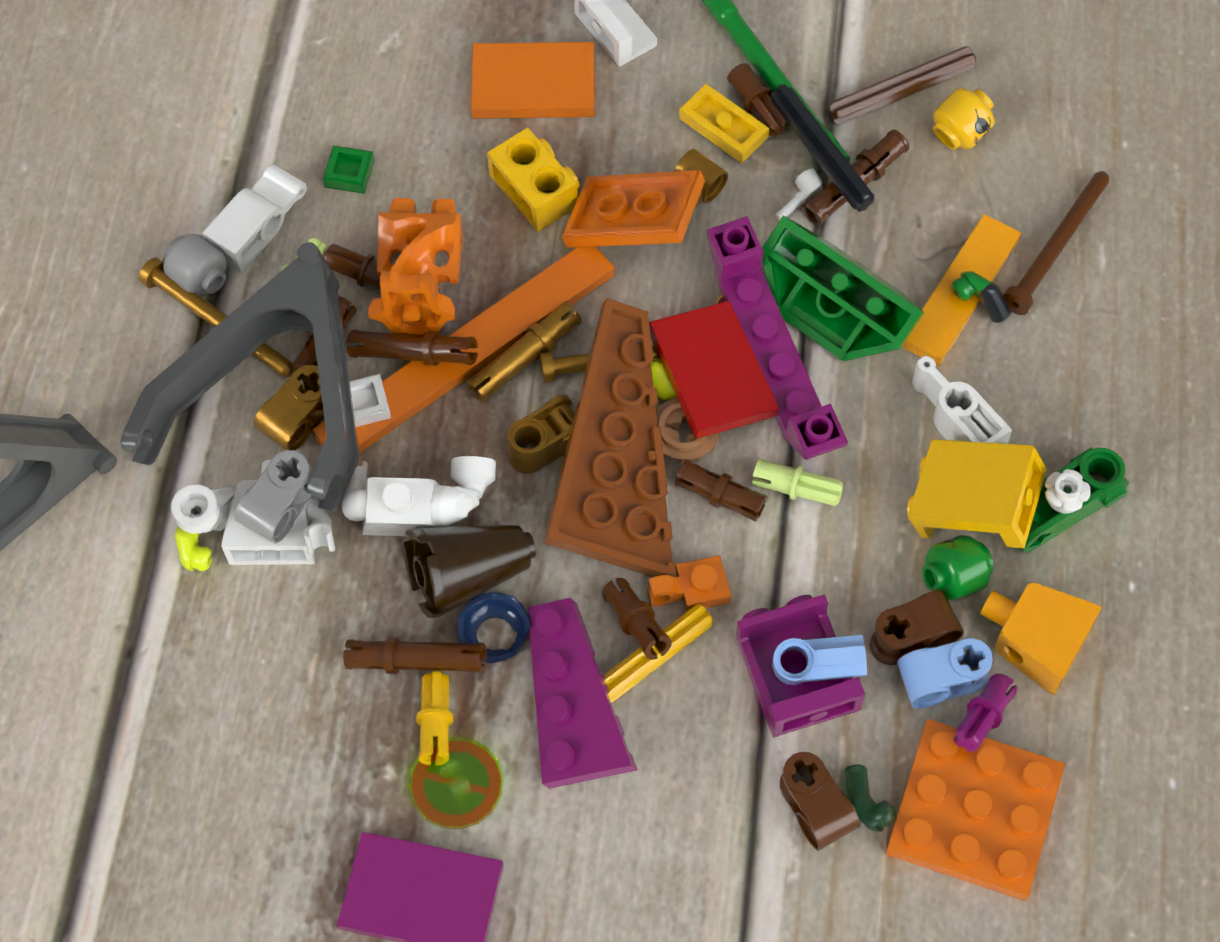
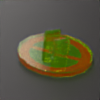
[409,737,504,830]

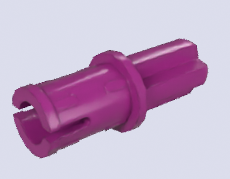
[954,673,1017,752]

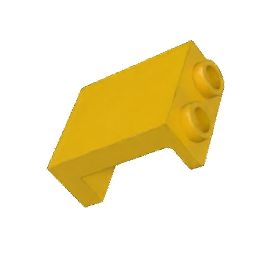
[907,439,1047,549]

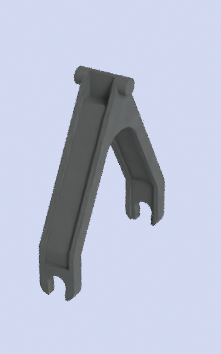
[120,242,360,511]
[0,414,117,551]

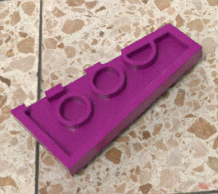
[528,598,638,789]

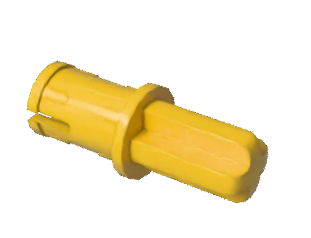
[416,671,454,766]

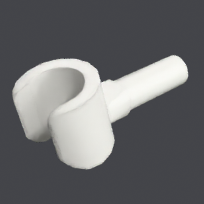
[775,169,823,221]

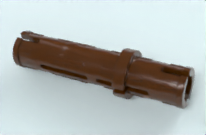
[802,129,909,226]
[347,330,478,366]
[343,637,487,674]

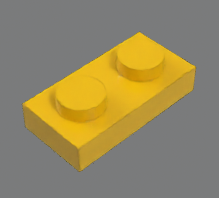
[679,84,769,164]

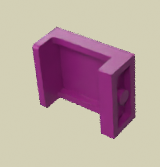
[736,595,865,738]

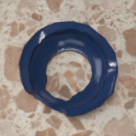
[457,592,531,664]

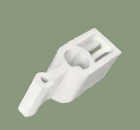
[202,164,307,274]
[912,355,1012,444]

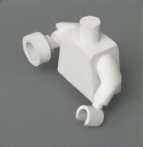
[342,456,496,536]
[171,460,335,565]

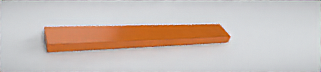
[312,247,615,453]

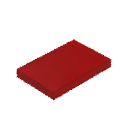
[649,301,780,439]

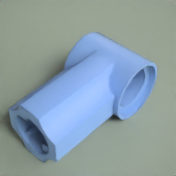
[772,635,867,685]

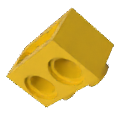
[487,127,580,232]

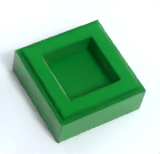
[323,145,375,194]

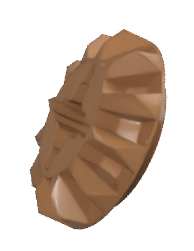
[656,397,720,464]

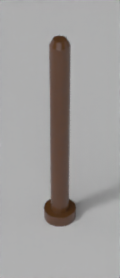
[1003,171,1109,315]

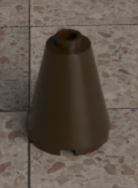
[403,525,536,618]

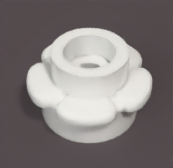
[1045,469,1091,513]

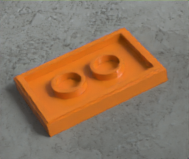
[471,42,595,119]
[561,170,705,248]

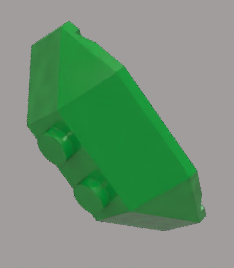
[762,216,925,361]

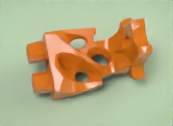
[368,198,464,335]

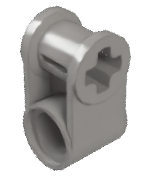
[234,450,313,544]

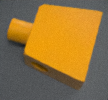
[980,582,1102,695]

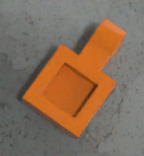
[647,555,732,612]

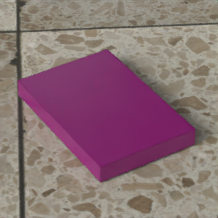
[337,832,504,942]

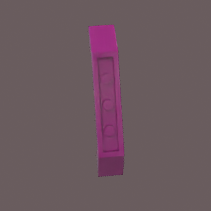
[707,216,848,460]

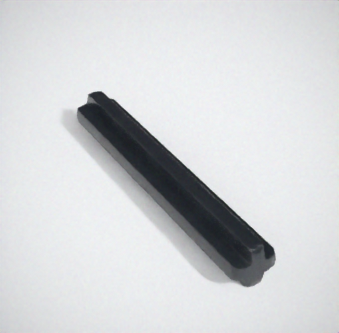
[770,84,874,212]

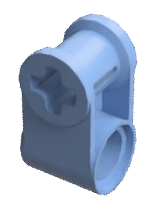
[897,638,993,708]

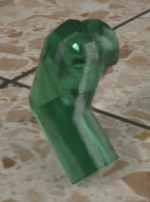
[844,764,896,832]

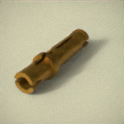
[466,301,582,403]

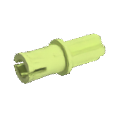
[752,458,843,506]

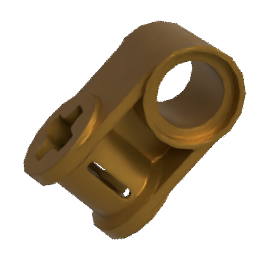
[253,365,324,451]
[508,394,575,474]

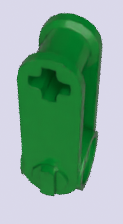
[1020,447,1129,553]

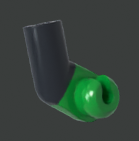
[951,271,1011,323]

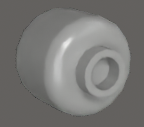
[163,234,227,297]

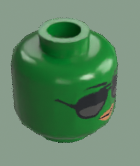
[922,535,993,601]

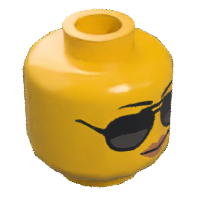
[932,88,995,150]

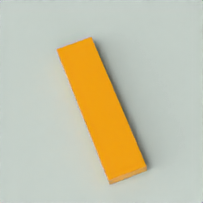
[902,214,1022,366]

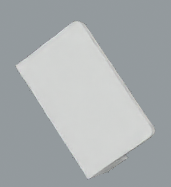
[574,0,657,67]

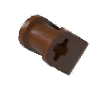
[870,590,964,665]
[779,752,860,851]

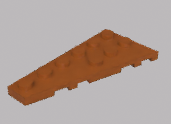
[543,298,677,577]

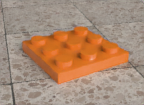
[885,719,1065,901]

